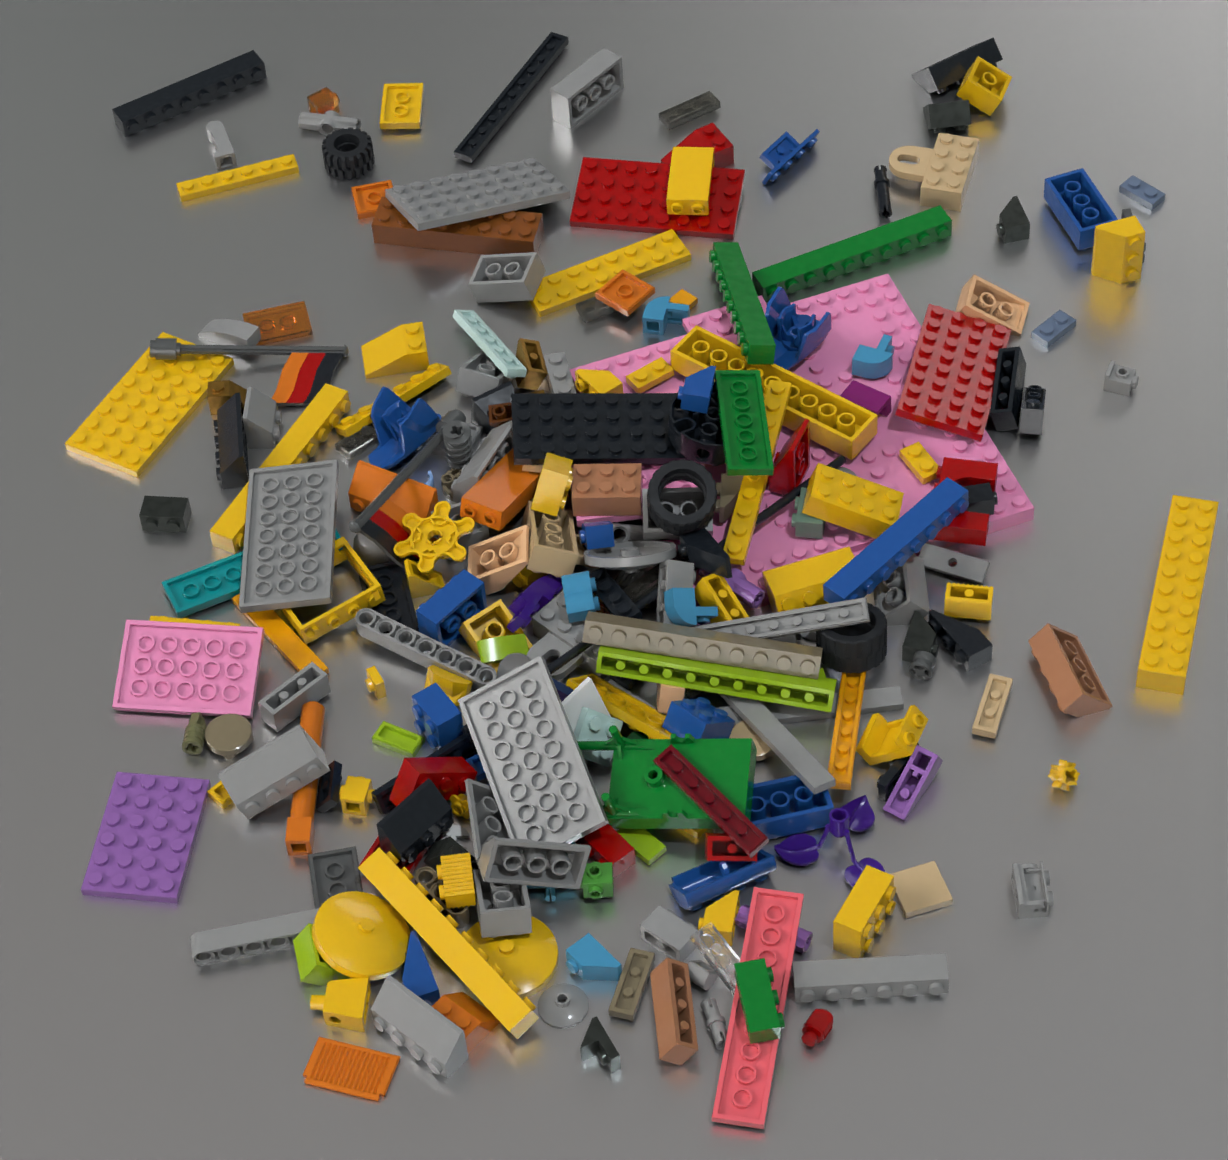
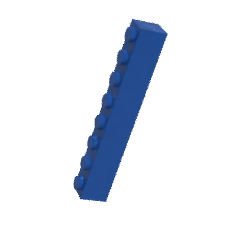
[823,477,969,603]

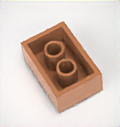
[572,463,643,516]

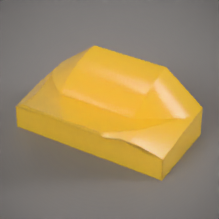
[424,665,473,707]

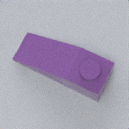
[883,745,943,821]

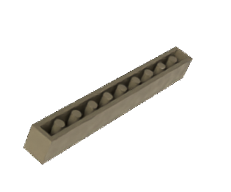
[582,611,823,679]

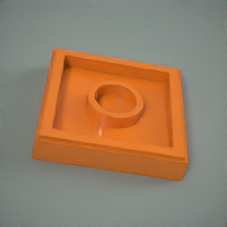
[351,180,393,219]
[595,269,655,317]

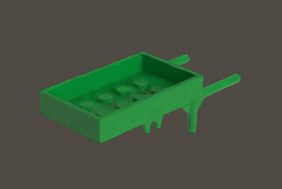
[577,725,757,829]

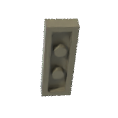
[608,948,655,1021]

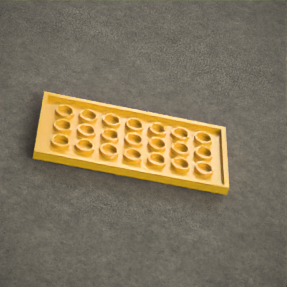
[64,332,234,478]

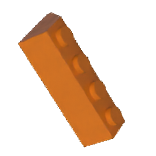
[348,460,438,518]

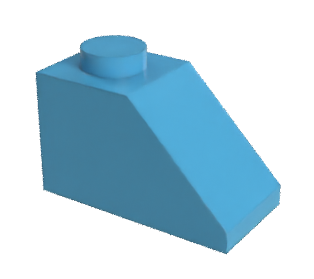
[566,933,622,981]

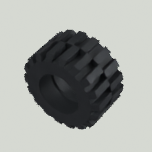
[322,127,375,180]

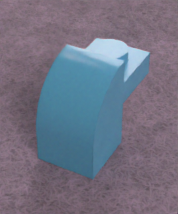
[642,296,690,335]
[852,334,895,379]
[664,588,718,627]

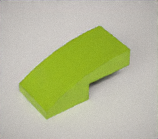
[477,634,529,664]

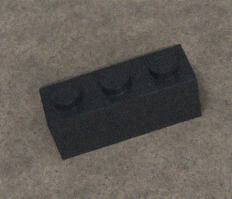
[376,778,454,868]

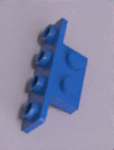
[759,129,820,185]

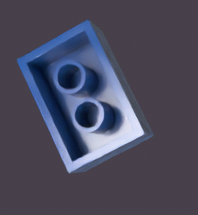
[416,569,487,646]

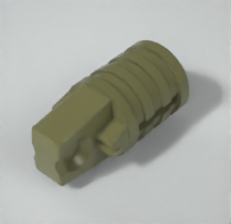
[182,712,207,755]

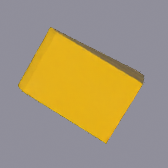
[404,559,445,599]

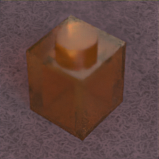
[307,87,340,114]

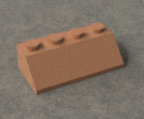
[1028,623,1113,718]

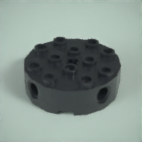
[668,382,726,466]

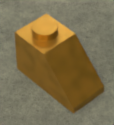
[515,338,548,390]
[207,380,247,415]

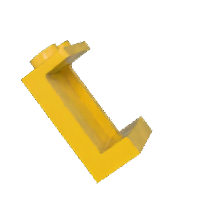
[856,705,929,766]

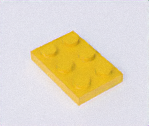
[379,83,424,129]

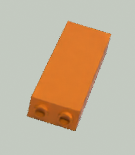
[460,448,540,531]

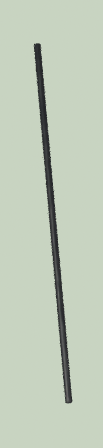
[461,455,846,736]

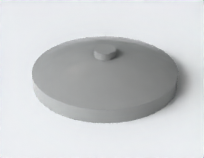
[584,540,677,573]

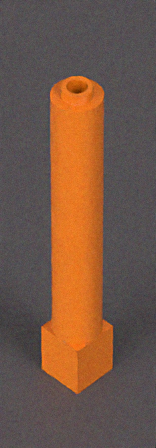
[285,701,325,855]

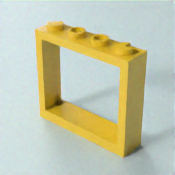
[281,536,386,645]

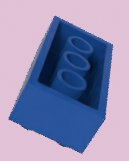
[1044,168,1118,250]
[751,775,834,839]

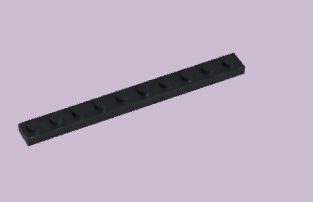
[454,32,569,163]

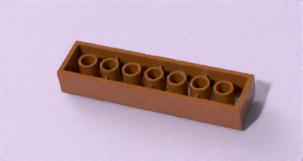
[372,197,544,255]

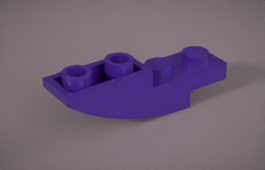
[507,574,563,633]

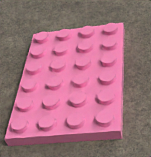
[112,619,265,719]

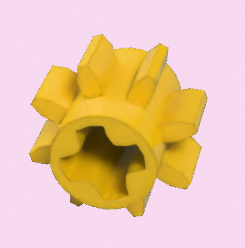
[1048,759,1080,791]

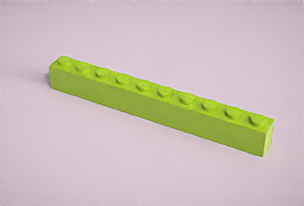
[596,645,837,713]

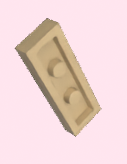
[972,674,1013,739]

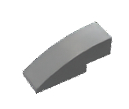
[198,319,261,345]

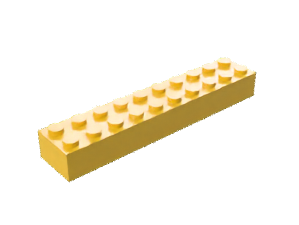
[670,325,878,460]
[1136,495,1219,695]

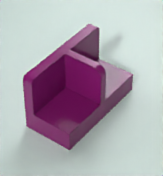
[840,380,892,417]

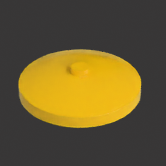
[312,891,410,981]
[467,916,559,999]

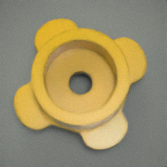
[450,794,470,819]

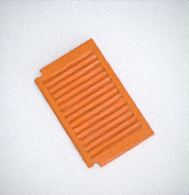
[303,1037,401,1102]

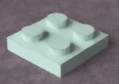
[574,707,623,767]

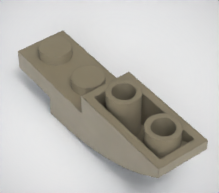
[715,470,743,522]

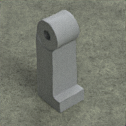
[206,121,237,171]

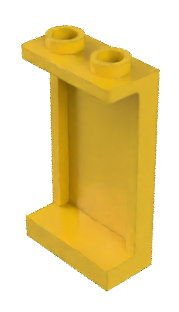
[666,147,715,215]

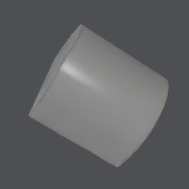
[688,960,719,990]

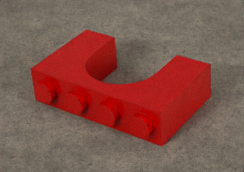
[932,457,998,546]

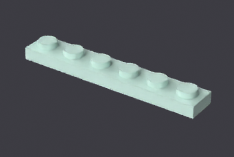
[453,310,527,379]

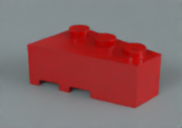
[389,757,477,807]

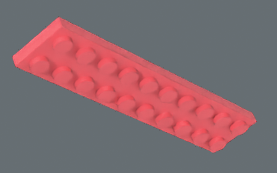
[712,887,804,1129]

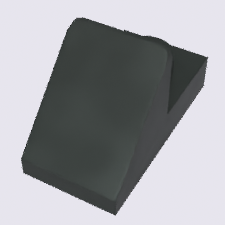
[580,1016,621,1073]

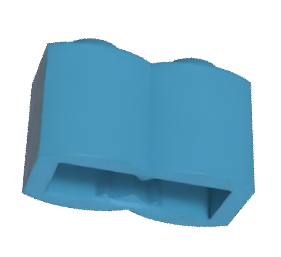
[561,571,600,623]

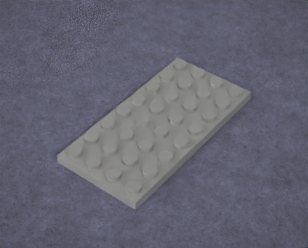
[385,158,570,231]
[239,460,339,613]
[458,655,609,844]

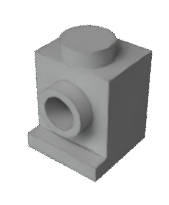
[1103,360,1139,397]

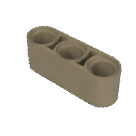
[414,866,470,929]

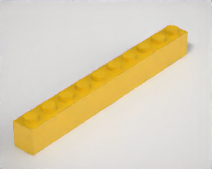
[209,383,351,554]
[358,847,539,1040]

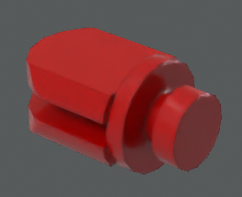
[801,1009,833,1047]

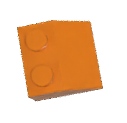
[432,992,500,1054]

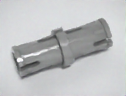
[700,998,727,1050]

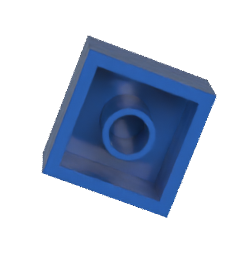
[411,683,463,750]
[662,697,735,739]

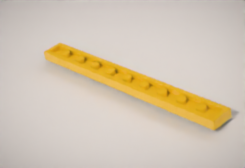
[723,380,792,566]

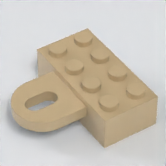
[889,133,979,212]
[521,501,599,578]

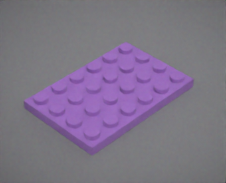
[81,772,211,904]

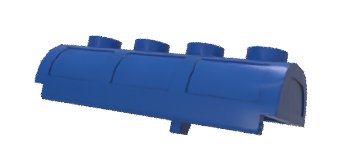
[669,849,777,911]

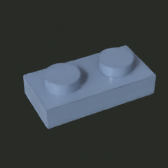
[1119,175,1165,211]
[1031,310,1076,348]

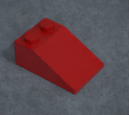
[661,122,734,168]
[767,419,810,495]

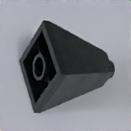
[471,381,515,435]

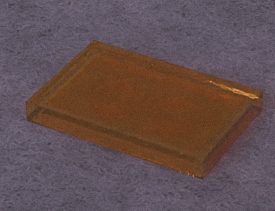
[242,301,313,345]

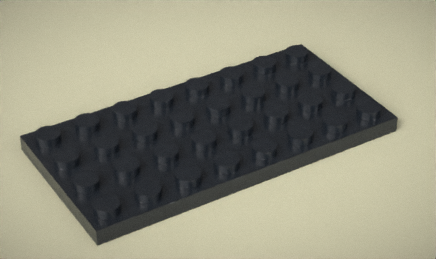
[511,393,690,465]

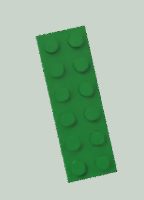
[715,370,774,476]

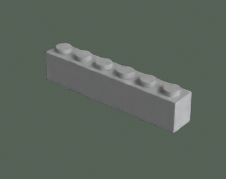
[793,953,949,1002]

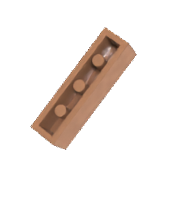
[650,958,698,1066]

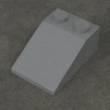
[455,350,513,398]

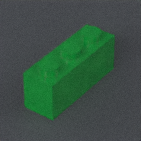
[734,958,785,1044]

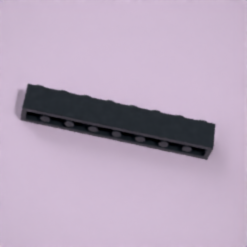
[112,50,267,137]

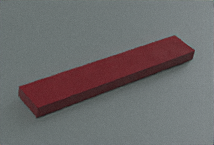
[653,745,770,858]

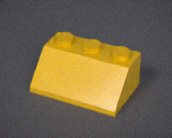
[1091,215,1146,284]

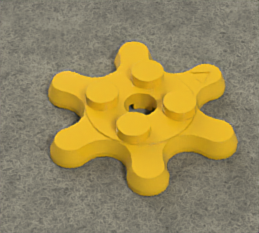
[393,501,475,574]

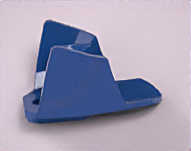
[765,286,832,370]
[368,386,442,470]

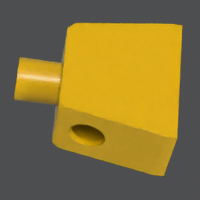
[310,977,371,1032]

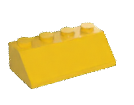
[762,546,854,613]

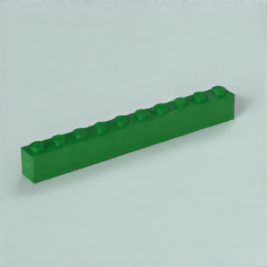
[752,205,952,302]
[709,242,776,364]

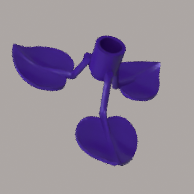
[774,795,885,887]

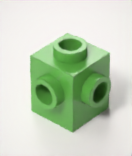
[580,862,614,899]

